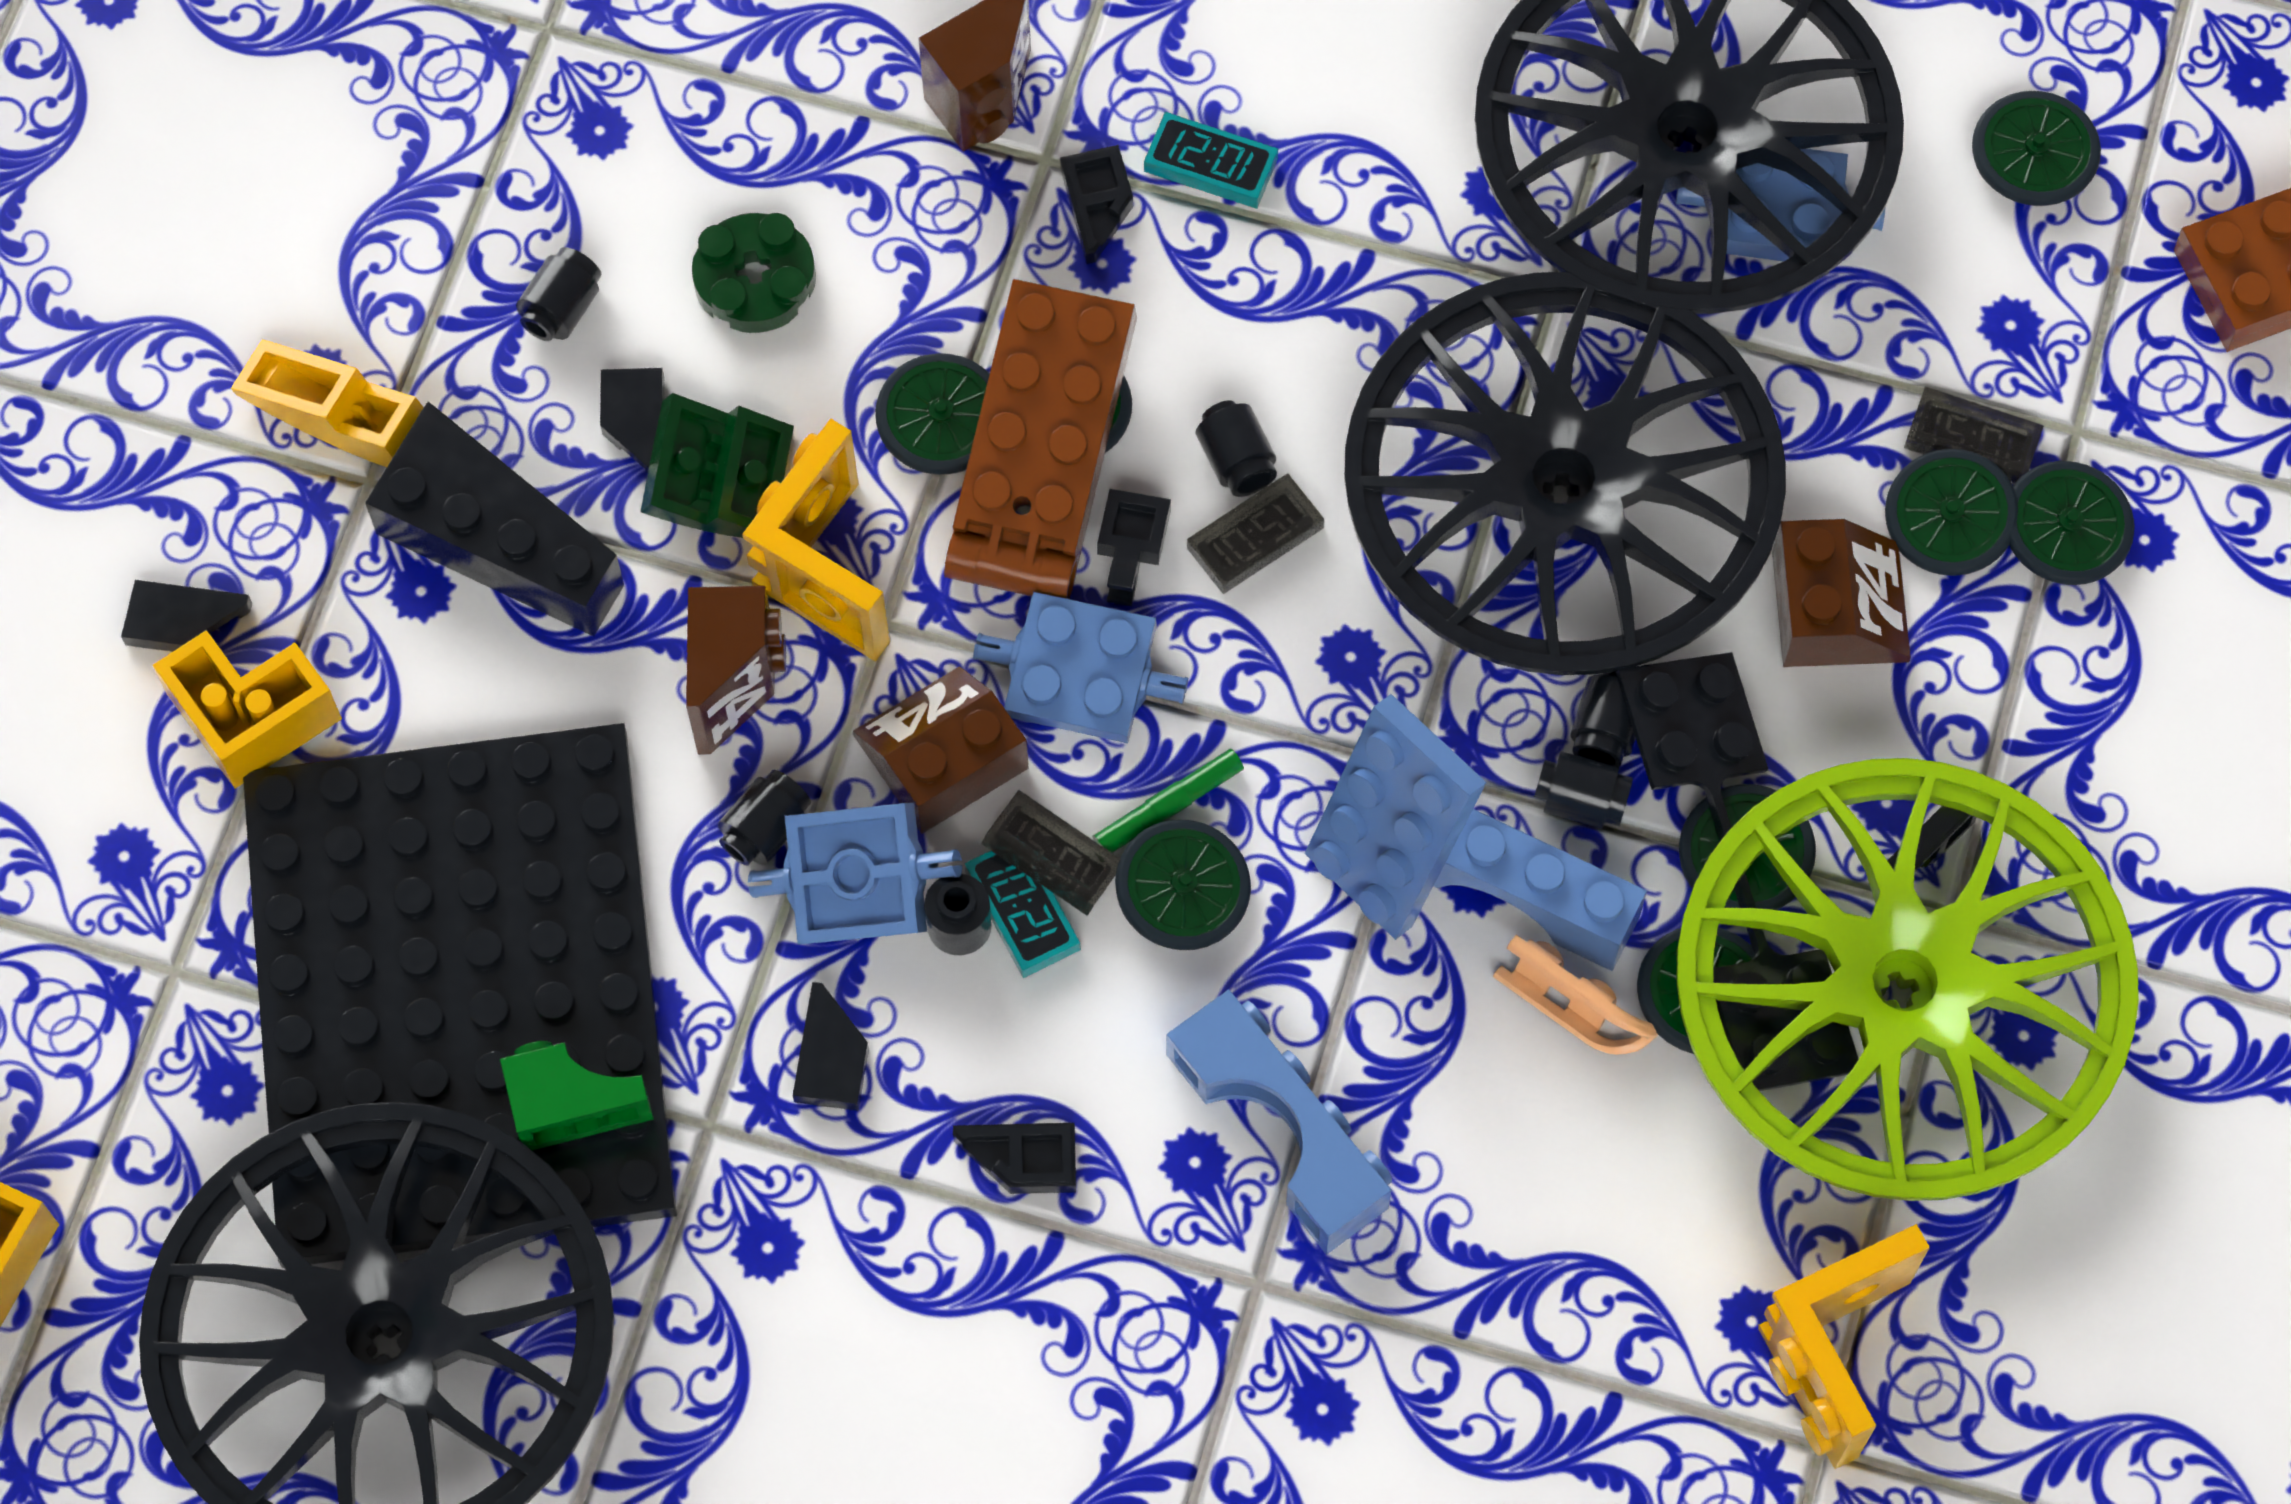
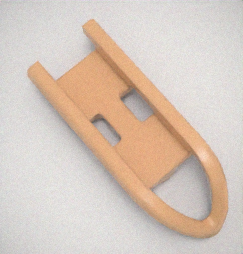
[1493,934,1658,1055]

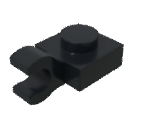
[1097,489,1171,607]

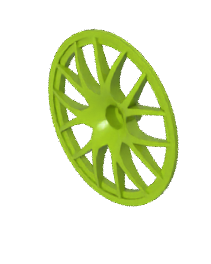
[1677,758,2139,1201]

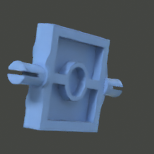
[1676,149,1886,261]
[973,592,1188,743]
[748,802,962,945]

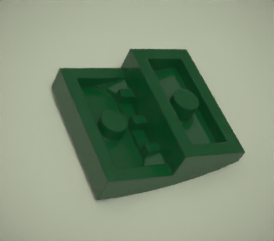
[640,393,794,538]

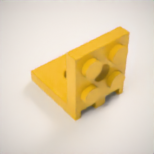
[742,418,890,662]
[1758,1224,1930,1469]

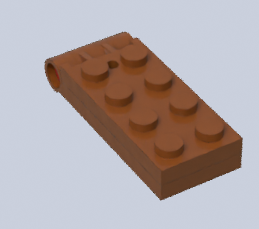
[2173,188,2291,352]
[944,279,1137,599]

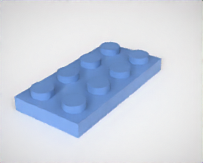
[1304,694,1487,940]

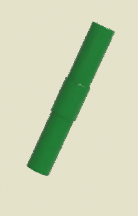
[1092,748,1244,857]

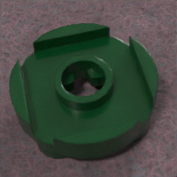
[692,213,816,333]

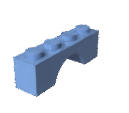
[1434,809,1647,971]
[1166,989,1392,1255]

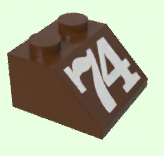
[918,0,1031,152]
[1772,519,1911,667]
[686,586,786,755]
[853,666,1029,834]

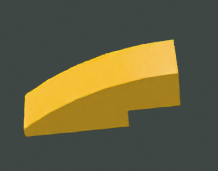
[231,339,424,467]

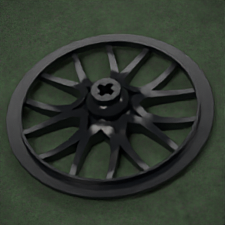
[1474,0,1904,314]
[1344,272,1786,675]
[139,1102,614,1504]

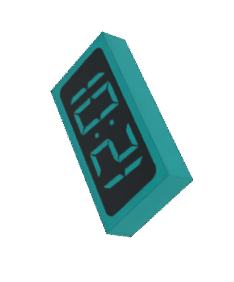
[1144,112,1278,209]
[964,838,1081,978]

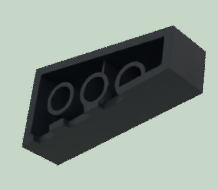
[365,401,624,637]

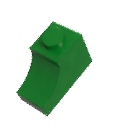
[500,1041,654,1150]

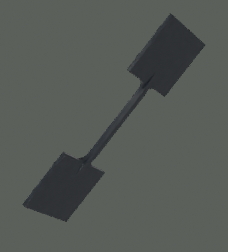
[1616,652,1859,1091]

